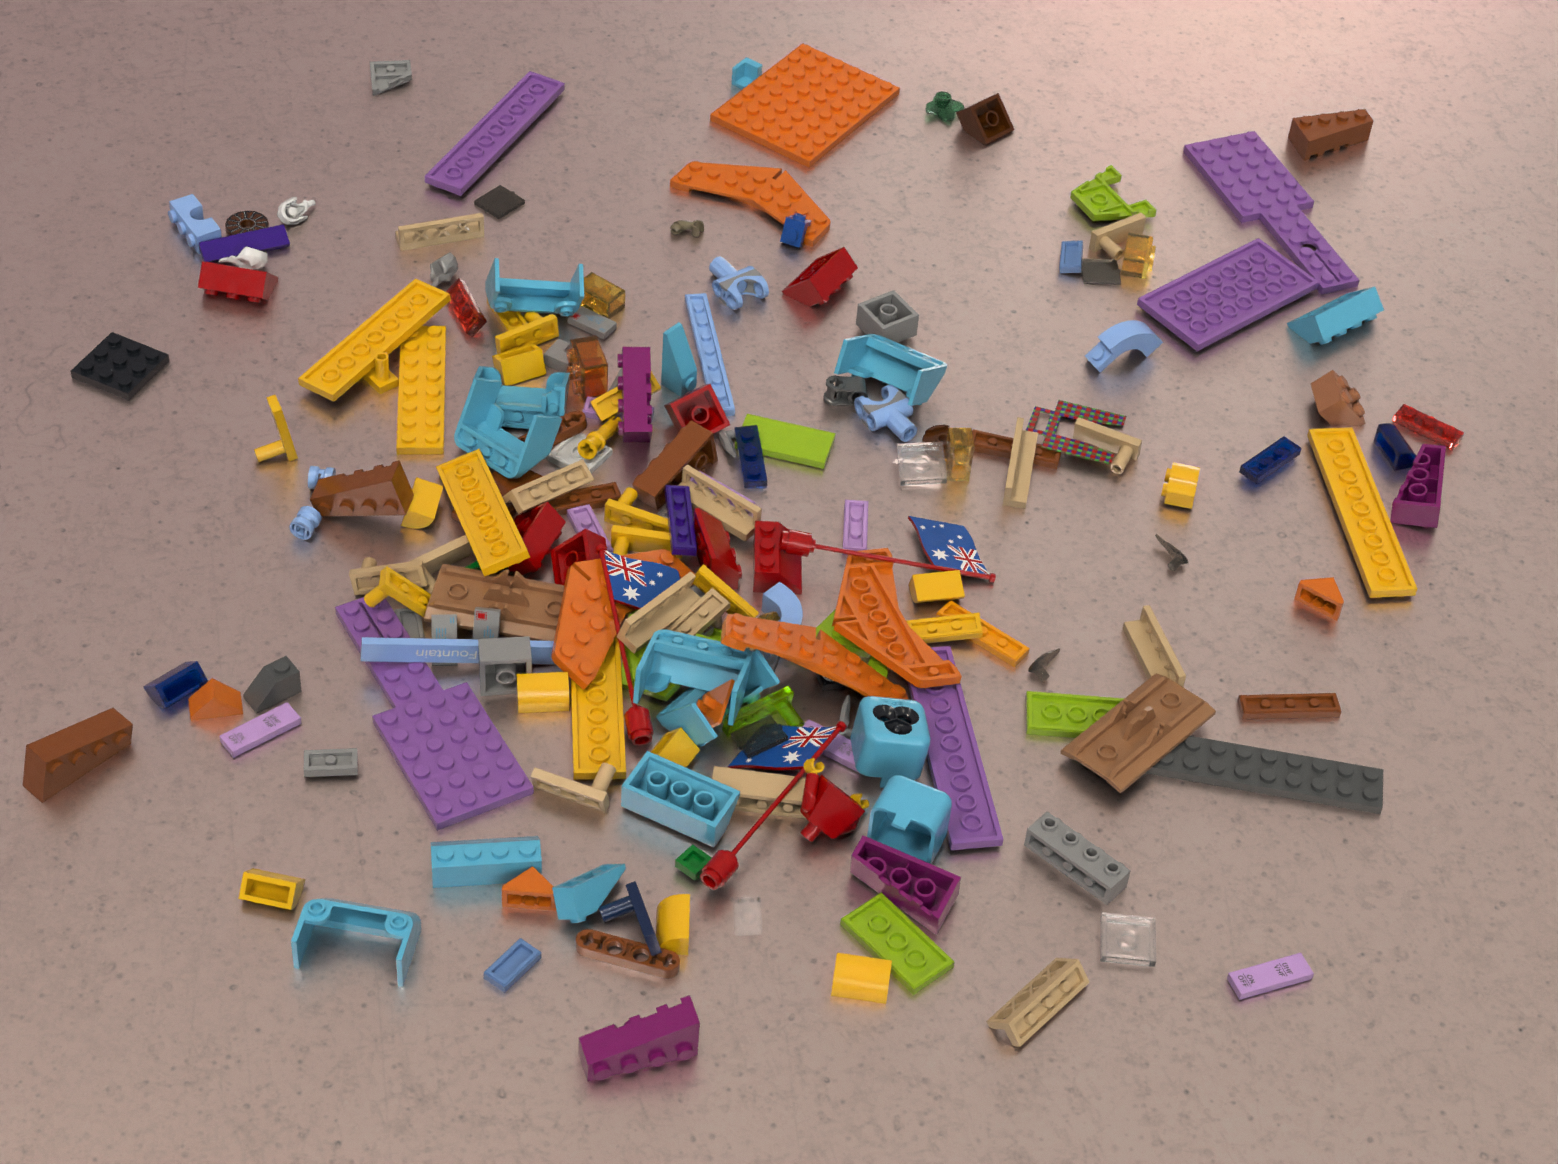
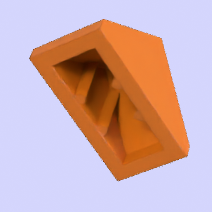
[1294,577,1344,621]
[188,678,243,721]
[502,866,556,911]

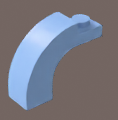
[1085,320,1163,373]
[759,582,803,660]

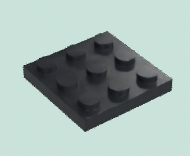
[71,332,170,401]

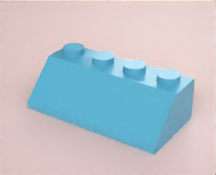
[1287,286,1384,345]
[621,751,740,847]
[431,836,542,888]

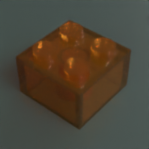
[566,336,608,403]

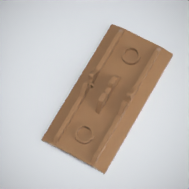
[424,564,564,641]
[1060,673,1216,794]

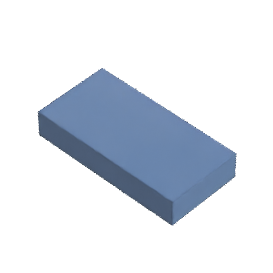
[1059,240,1083,274]
[483,938,541,993]

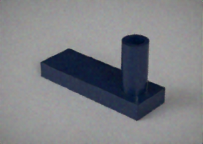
[599,881,662,956]

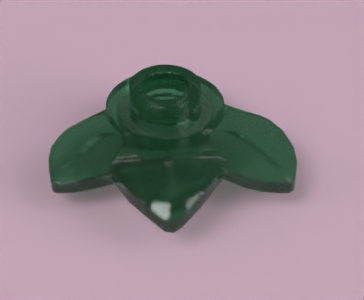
[925,91,965,122]

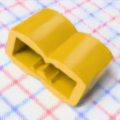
[1161,462,1200,509]

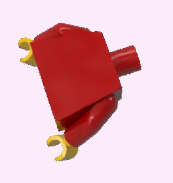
[800,758,869,842]

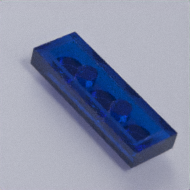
[734,425,767,488]
[1239,436,1302,484]

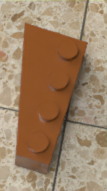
[1288,109,1374,161]
[632,420,718,510]
[310,460,414,516]
[23,708,133,803]

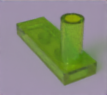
[722,686,805,737]

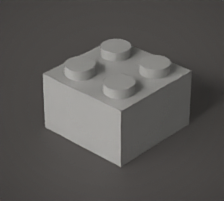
[856,290,919,343]
[478,636,532,696]

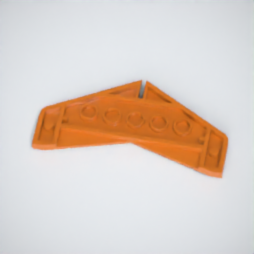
[670,161,831,248]
[832,548,962,688]
[551,549,695,690]
[721,613,908,699]

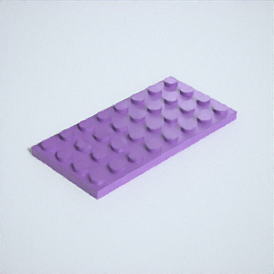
[1137,238,1319,351]

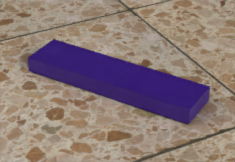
[198,224,290,263]
[665,485,697,556]

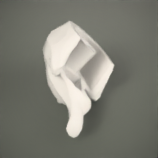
[277,197,316,225]
[219,247,268,270]

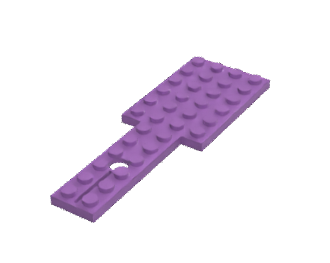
[1183,131,1360,295]
[335,597,534,831]

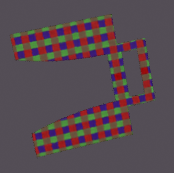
[1026,400,1126,465]

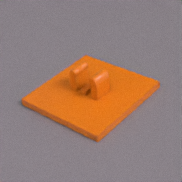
[696,679,735,728]

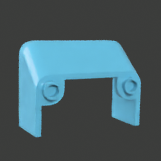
[485,258,584,316]
[834,334,948,406]
[454,379,562,479]
[633,629,752,726]
[656,649,780,747]
[291,898,421,987]

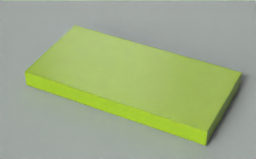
[735,414,836,469]
[1025,691,1124,738]
[840,893,955,995]

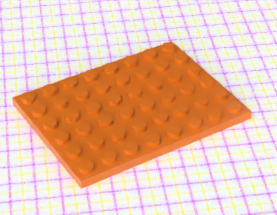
[710,43,900,168]

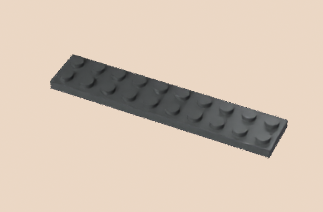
[1146,736,1384,814]

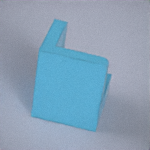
[731,57,762,89]

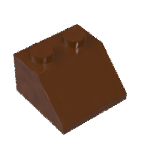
[956,93,1015,145]

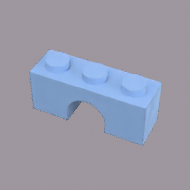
[168,194,222,254]

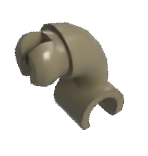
[670,220,704,237]

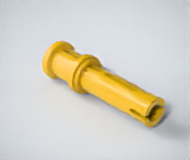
[577,416,622,459]

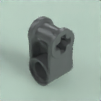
[823,375,868,406]

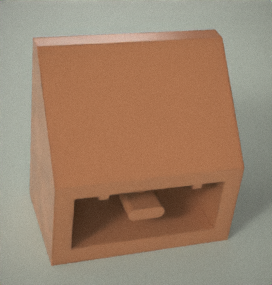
[1310,370,1366,426]

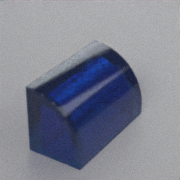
[1374,423,1417,471]
[143,661,208,709]

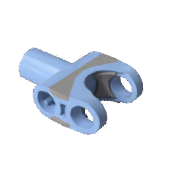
[709,256,769,310]
[854,385,917,442]

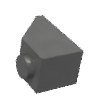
[243,656,302,714]

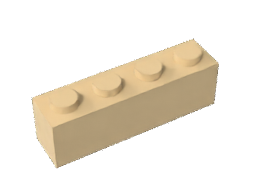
[712,766,806,819]

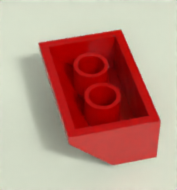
[782,247,858,307]
[198,261,279,303]
[502,501,566,575]
[694,508,742,590]
[753,521,802,595]

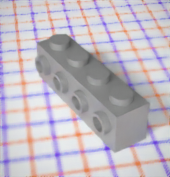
[1024,812,1130,905]

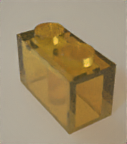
[1121,232,1156,279]
[581,272,625,319]
[943,428,974,481]

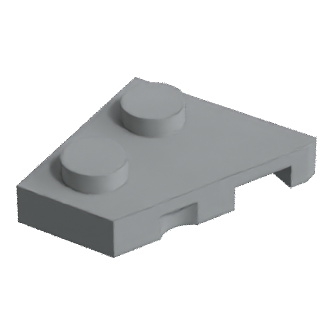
[370,60,412,95]

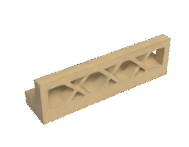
[395,213,484,251]
[1003,417,1038,509]
[503,459,594,515]
[677,465,762,542]
[617,571,701,654]
[1122,605,1186,687]
[986,958,1090,1047]

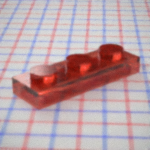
[446,278,487,337]
[1392,404,1464,451]

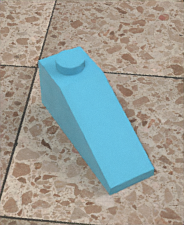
[661,322,697,397]
[552,864,626,923]

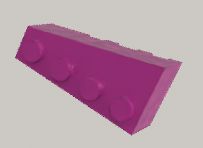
[617,347,653,442]
[1390,444,1446,528]
[850,835,961,936]
[578,995,700,1082]

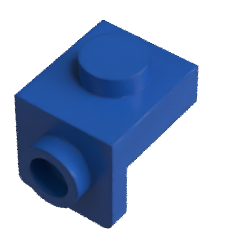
[780,213,811,248]

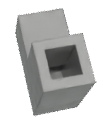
[544,338,575,373]

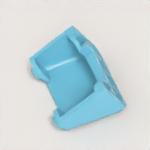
[473,366,570,429]

